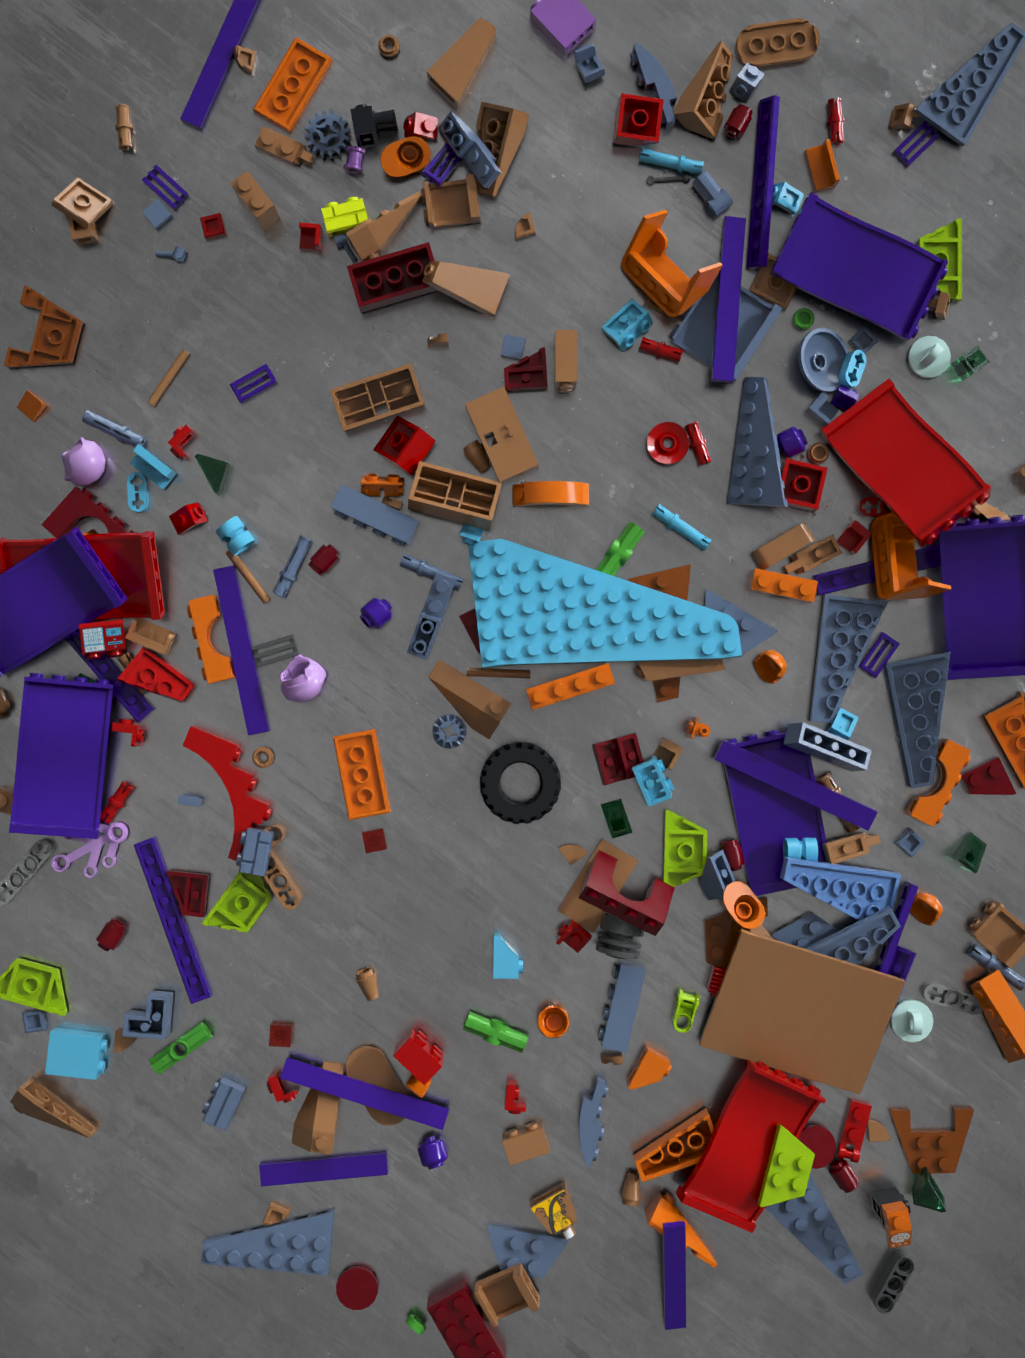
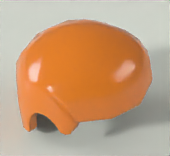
[754,650,787,684]
[910,893,943,926]
[537,1006,570,1038]

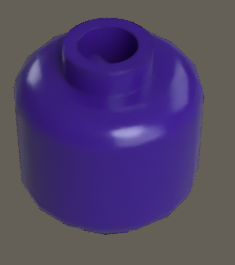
[777,426,808,458]
[360,598,392,629]
[417,1136,448,1170]

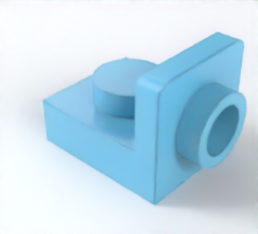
[772,182,804,214]
[459,524,484,545]
[826,707,859,740]

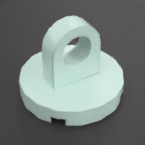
[907,336,951,379]
[890,999,934,1042]

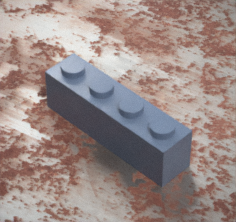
[331,484,420,546]
[784,722,872,772]
[598,961,646,1053]

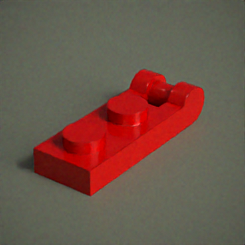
[836,1099,872,1163]

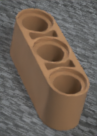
[752,522,815,570]

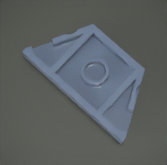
[705,589,778,655]
[771,911,839,948]
[487,1225,569,1278]

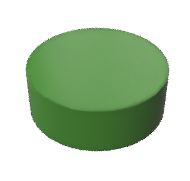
[792,308,815,330]
[405,1314,427,1335]

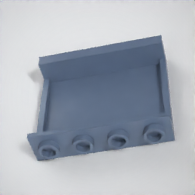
[670,269,783,384]

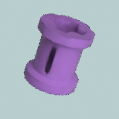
[343,146,365,173]

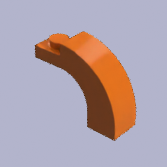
[513,481,589,506]

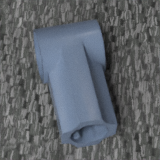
[692,171,733,217]

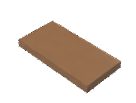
[558,839,638,933]

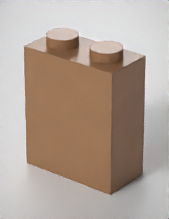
[230,171,280,231]
[554,330,577,393]

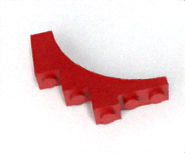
[182,725,272,861]

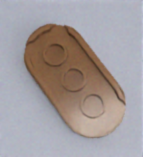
[735,18,820,69]
[345,1046,409,1126]

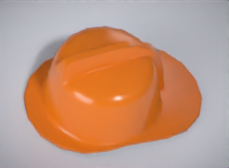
[380,136,431,177]
[723,881,765,929]

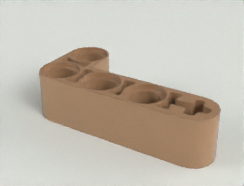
[263,824,302,910]

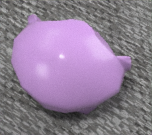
[61,437,106,486]
[280,655,326,703]

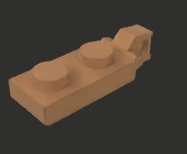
[254,126,314,166]
[782,534,842,574]
[822,832,881,864]

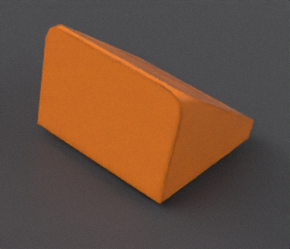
[17,390,47,422]
[405,1074,431,1098]

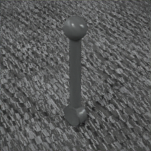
[646,174,691,185]

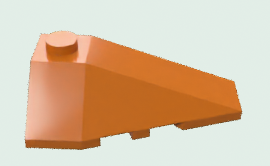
[645,1190,717,1268]

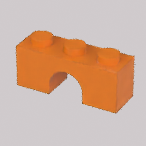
[747,568,818,603]

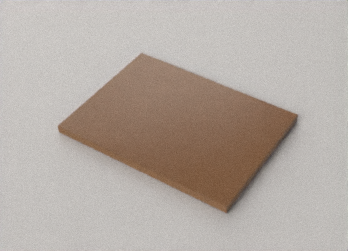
[699,929,905,1094]

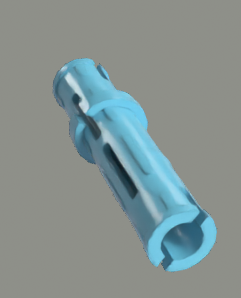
[639,148,704,175]
[652,504,711,551]

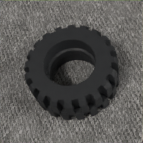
[480,742,561,824]

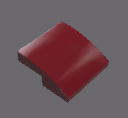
[592,733,644,785]

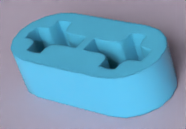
[838,350,867,389]
[127,472,149,513]

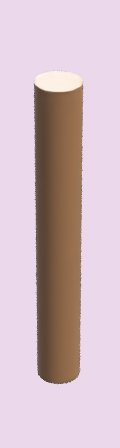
[147,349,189,406]
[225,550,270,604]
[467,668,530,678]

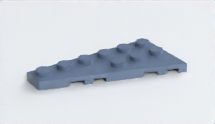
[804,906,901,965]

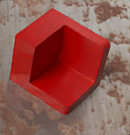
[299,223,323,252]
[837,520,872,555]

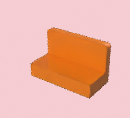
[804,139,840,192]

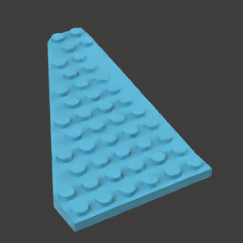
[468,539,742,669]

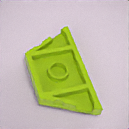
[917,218,962,302]
[663,809,707,887]
[202,872,273,933]
[0,957,67,1017]
[757,1124,815,1207]

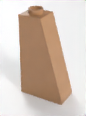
[427,17,496,109]
[422,261,510,315]
[635,660,726,681]

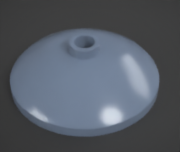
[798,328,849,392]

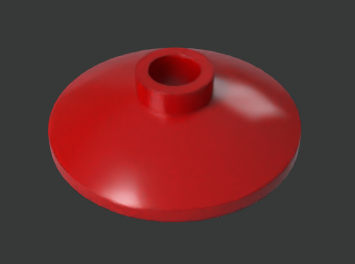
[647,422,689,464]

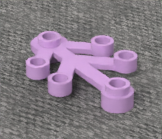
[51,822,128,878]

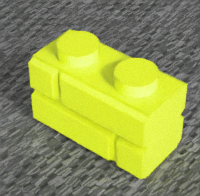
[321,197,368,238]

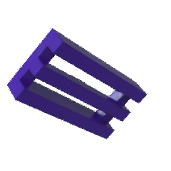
[893,121,940,167]
[422,143,463,188]
[142,164,188,210]
[230,364,277,404]
[858,632,900,679]

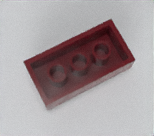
[347,242,437,313]
[427,1279,506,1358]

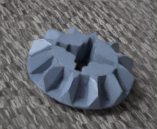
[432,715,466,749]

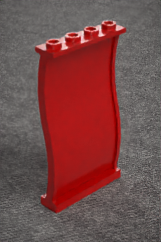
[821,379,991,547]
[0,531,165,620]
[675,1059,826,1233]

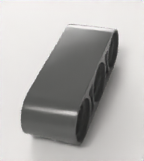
[870,1250,914,1314]

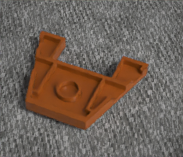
[4,285,83,368]
[704,896,768,968]
[889,1107,974,1174]

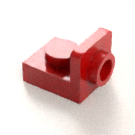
[556,920,592,953]
[504,1080,526,1114]

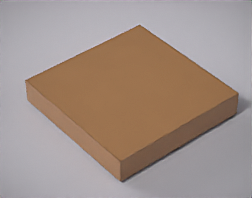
[51,177,113,229]
[749,253,797,311]

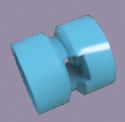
[216,516,256,556]
[783,838,818,861]

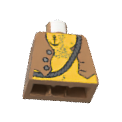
[530,1182,577,1240]

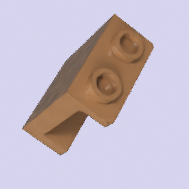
[421,174,481,229]
[968,901,1025,969]
[473,1263,540,1328]

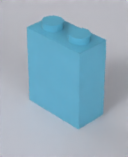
[45,1027,108,1080]

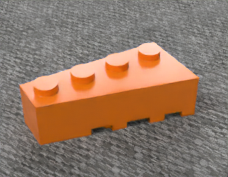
[970,970,1025,1063]
[633,1108,714,1182]

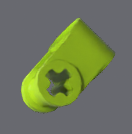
[671,989,700,1033]

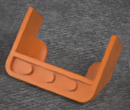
[621,209,723,317]
[871,512,951,600]

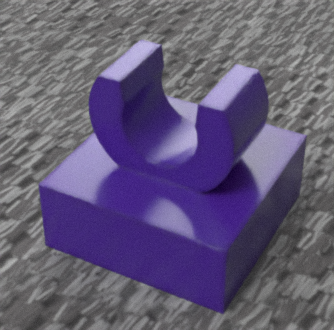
[830,385,859,411]

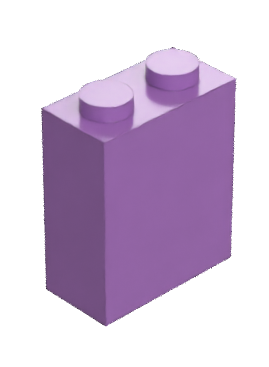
[530,0,596,56]

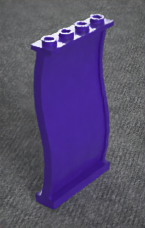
[769,192,948,342]
[939,515,1025,680]
[0,526,127,677]
[9,673,113,839]
[724,728,827,896]

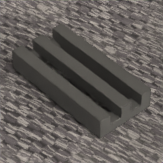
[251,635,299,667]

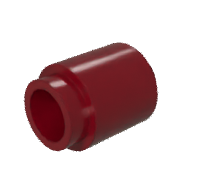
[724,104,753,139]
[308,544,339,576]
[720,839,745,871]
[96,918,126,951]
[829,1159,859,1193]

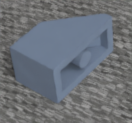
[700,850,736,901]

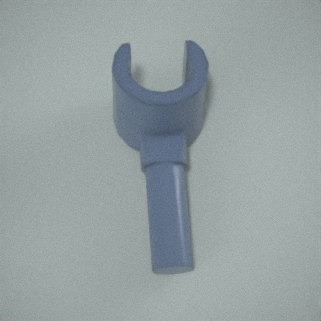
[334,234,357,262]
[155,246,187,262]

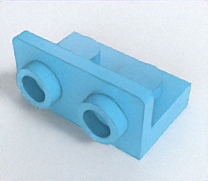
[601,299,653,351]
[130,444,177,489]
[632,755,674,807]

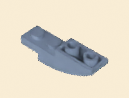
[630,43,677,130]
[438,111,501,189]
[407,571,457,660]
[578,1076,608,1167]

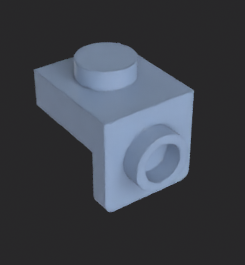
[574,43,605,83]
[729,62,765,102]

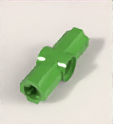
[596,521,645,576]
[463,1011,529,1053]
[149,1022,213,1075]

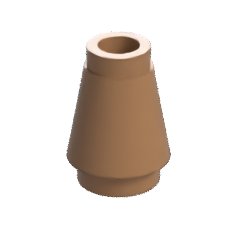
[463,440,490,472]
[355,967,379,1001]
[620,1173,641,1206]

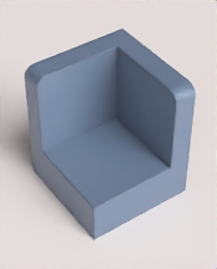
[806,392,838,427]

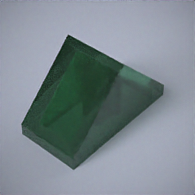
[951,345,990,381]
[195,454,231,496]
[601,799,632,839]
[950,832,987,874]
[912,1167,946,1213]

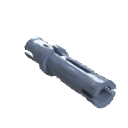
[82,410,146,447]
[272,535,312,598]
[399,553,463,591]
[967,944,1025,991]

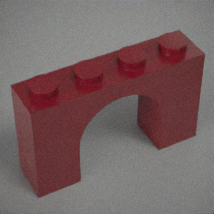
[41,486,136,538]
[578,850,675,936]

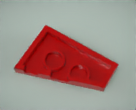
[117,646,195,703]

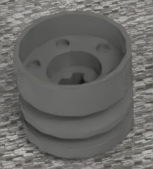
[595,913,644,959]

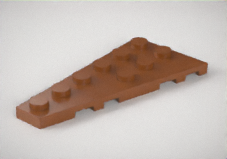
[628,564,691,702]

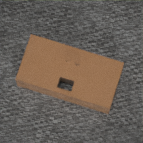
[330,363,425,431]
[465,387,539,484]
[408,461,502,531]

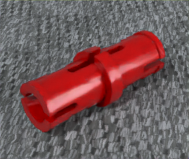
[827,98,845,144]
[639,337,683,363]
[685,421,712,466]
[100,781,134,823]

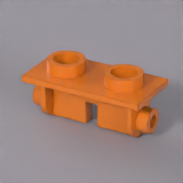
[360,473,404,497]
[684,717,710,739]

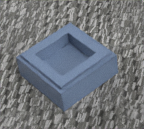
[142,199,173,230]
[848,326,879,354]
[501,334,526,360]
[177,794,203,807]
[895,827,926,858]
[22,1009,48,1034]

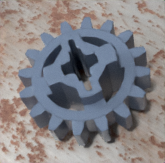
[304,110,351,159]

